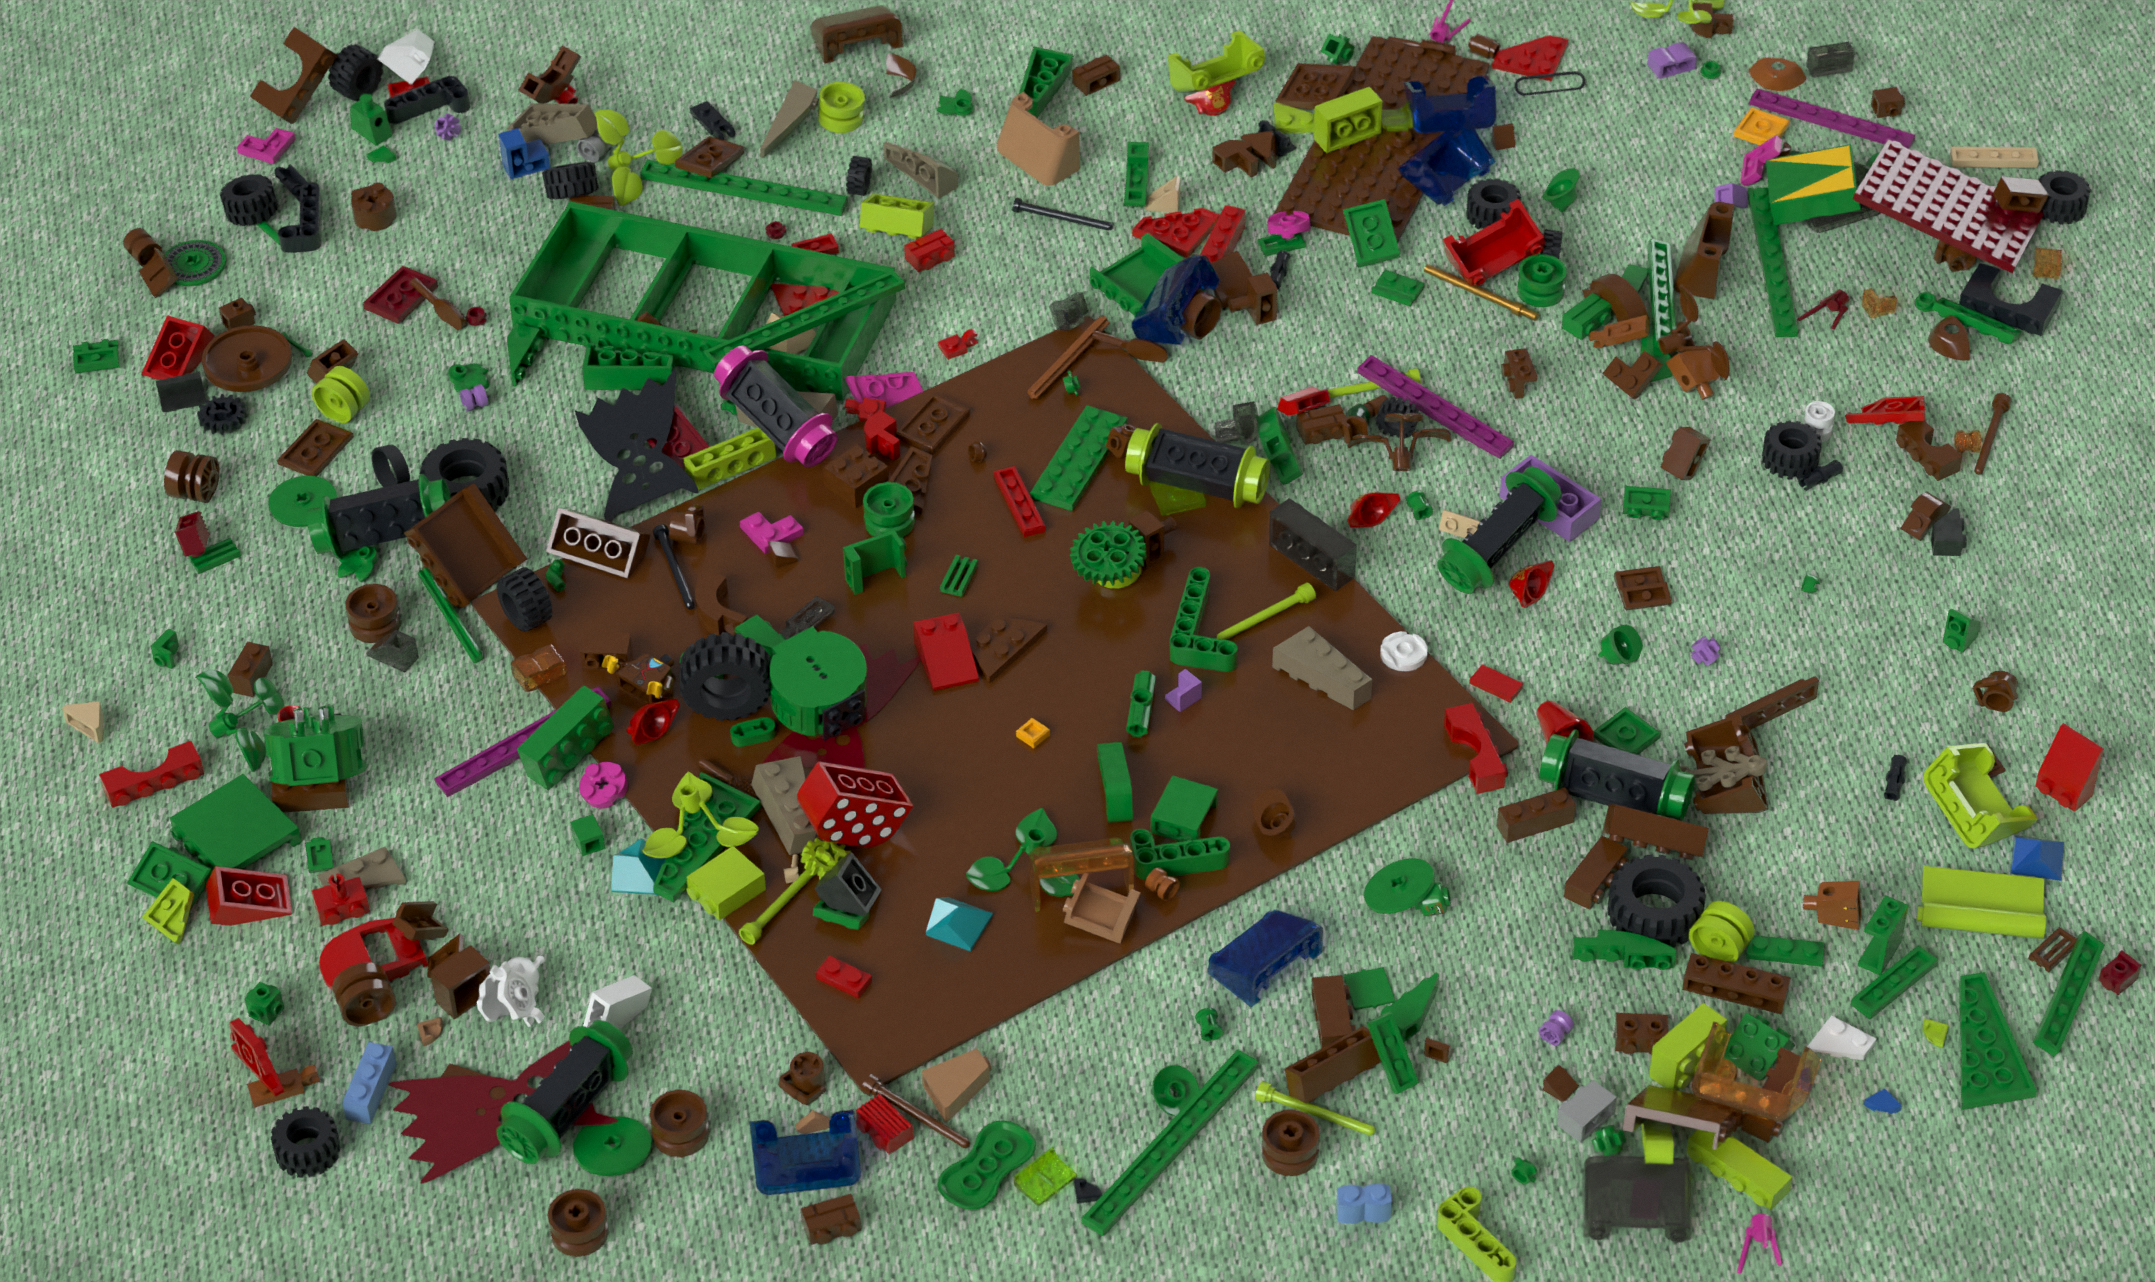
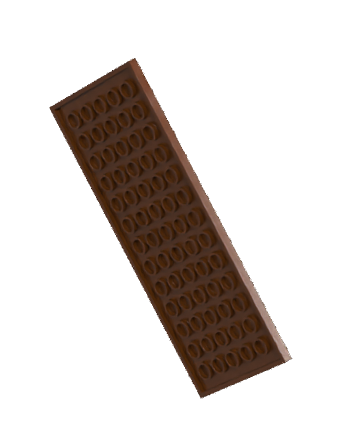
[1274,35,1490,244]

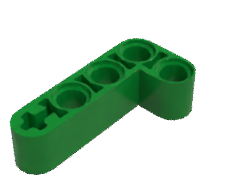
[1097,742,1133,823]
[1130,829,1230,880]

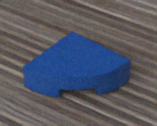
[1864,1088,1902,1114]

